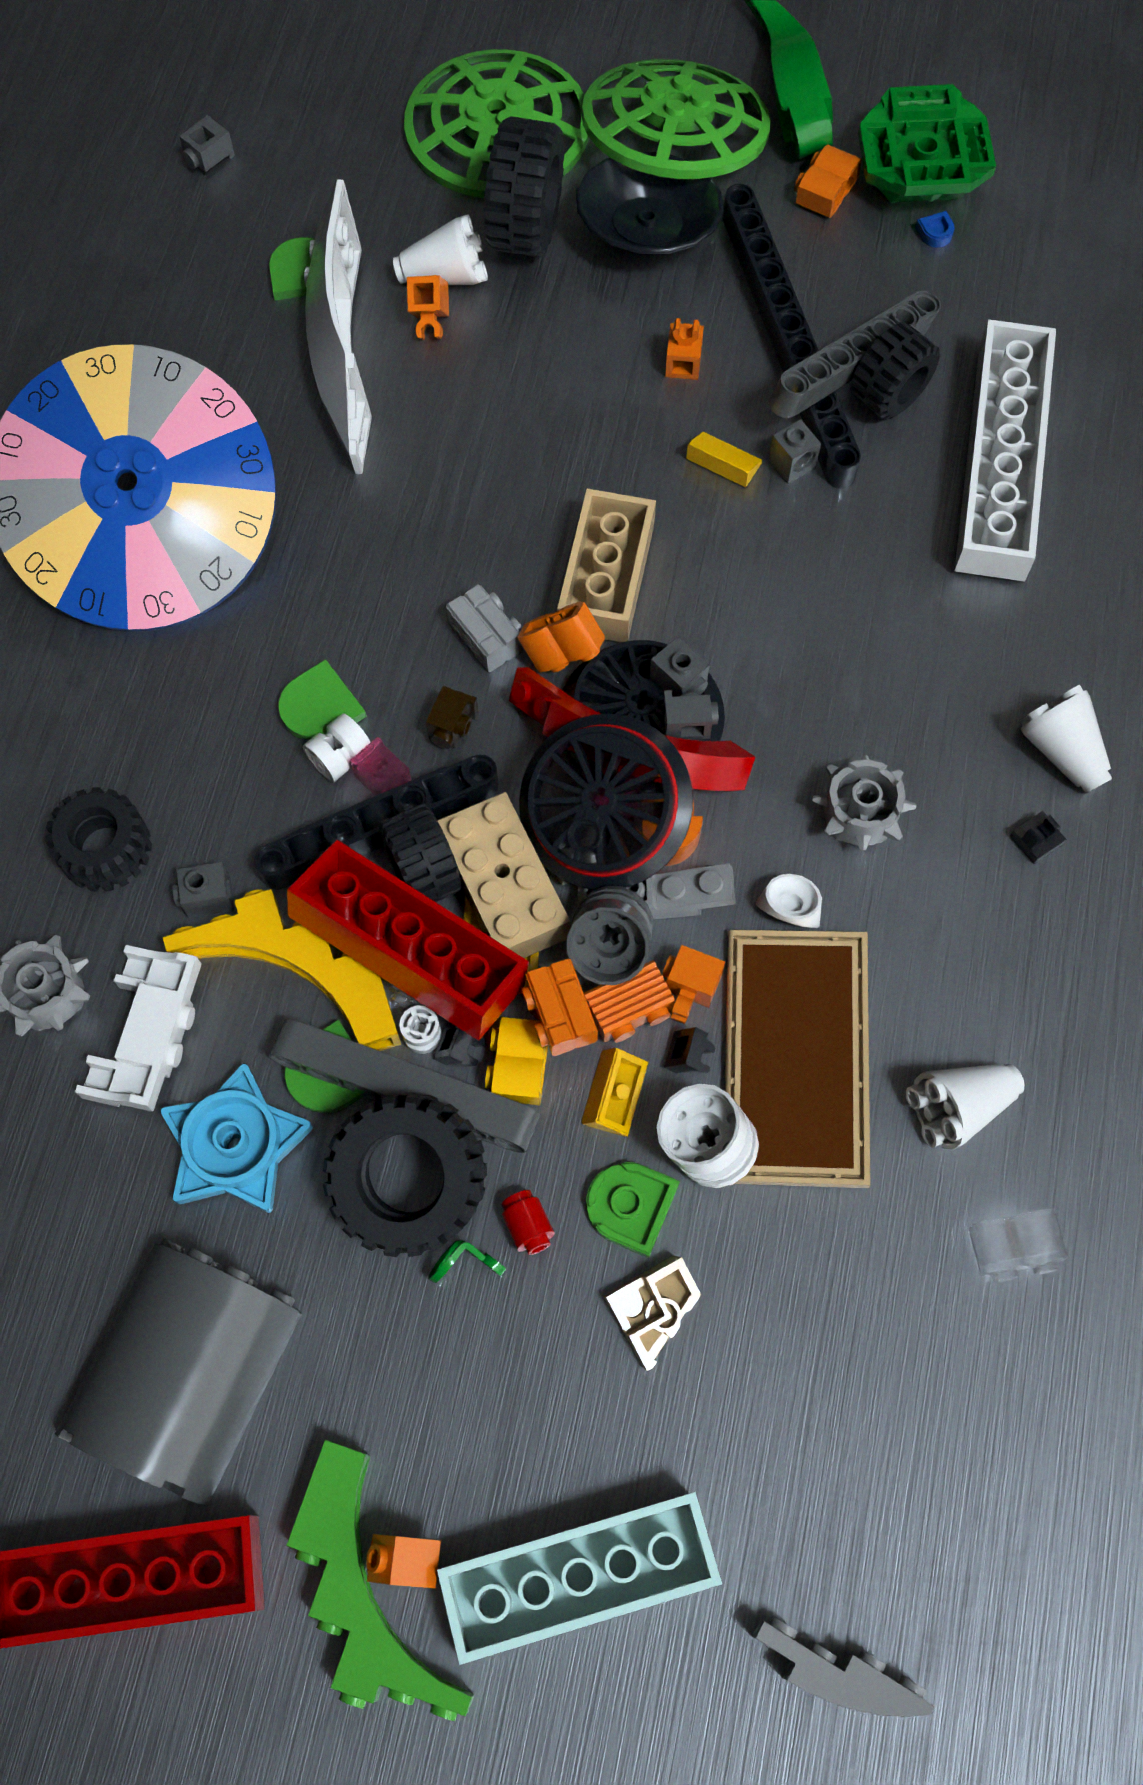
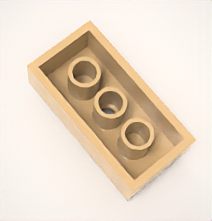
[557,489,656,642]
[438,792,570,958]

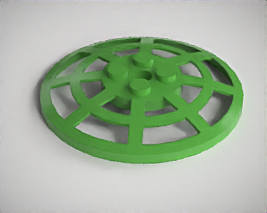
[404,49,589,198]
[582,59,771,179]

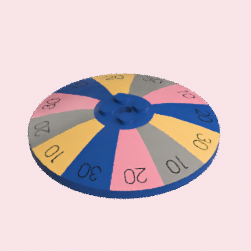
[0,344,276,632]

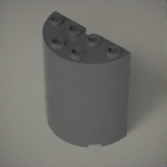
[55,1238,302,1506]

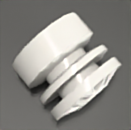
[656,1084,759,1188]

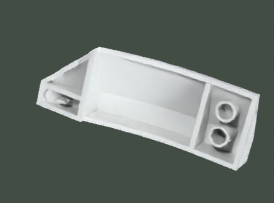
[304,180,372,474]

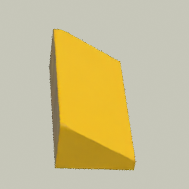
[686,432,763,488]
[581,1048,648,1137]

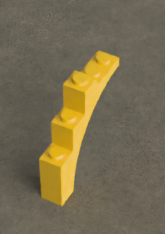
[163,889,402,1051]

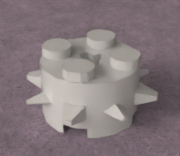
[812,755,917,851]
[0,935,90,1036]

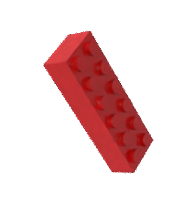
[287,840,529,1041]
[0,1515,265,1649]

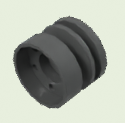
[567,886,653,985]

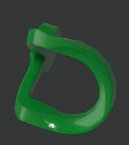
[428,1240,506,1283]

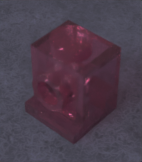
[350,737,411,796]

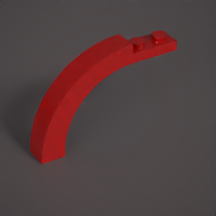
[508,667,756,791]

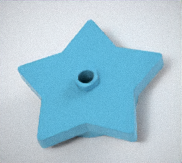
[161,1064,313,1213]

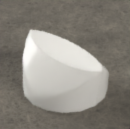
[755,874,822,928]

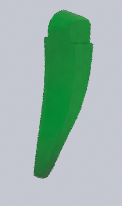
[744,0,833,159]

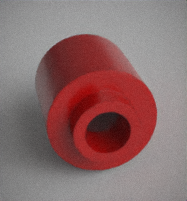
[501,1190,555,1255]

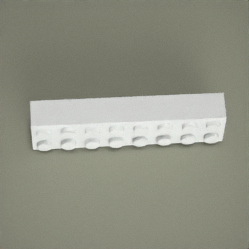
[954,319,1056,582]

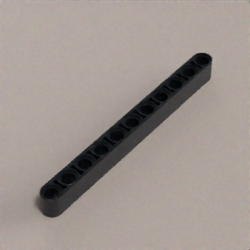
[723,184,861,489]

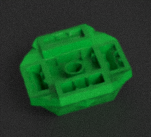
[858,84,996,203]

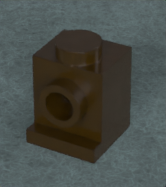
[425,686,479,749]

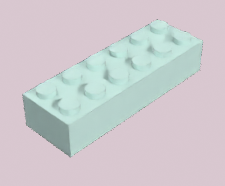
[437,1492,722,1665]

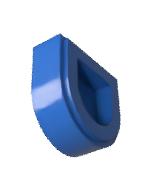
[915,211,955,248]

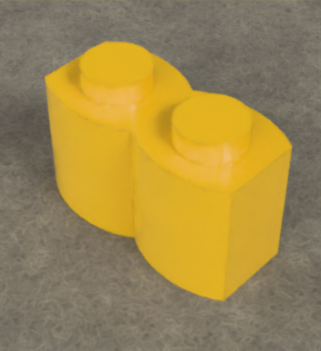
[485,1017,548,1105]

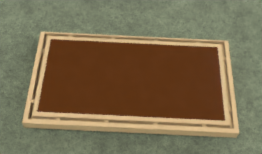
[725,930,870,1188]

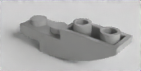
[578,863,736,919]
[752,1617,935,1717]

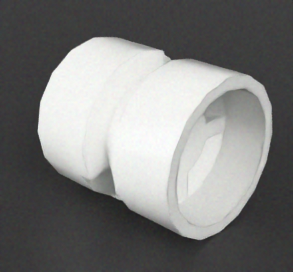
[302,713,373,783]

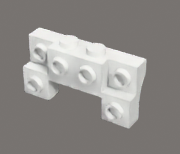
[75,945,202,1112]

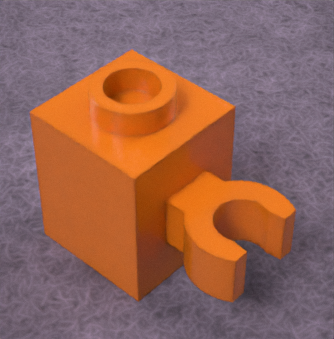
[407,275,449,340]
[665,318,704,380]
[662,945,725,1024]
[366,1534,441,1589]

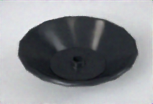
[576,152,724,254]

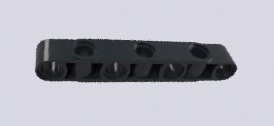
[254,754,499,890]

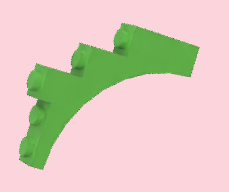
[286,1440,474,1721]

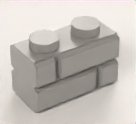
[446,584,523,672]

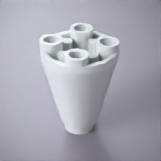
[393,214,488,285]
[1019,685,1112,794]
[906,1064,1025,1150]

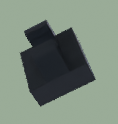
[1010,811,1067,864]
[433,1023,485,1067]
[664,1027,716,1075]

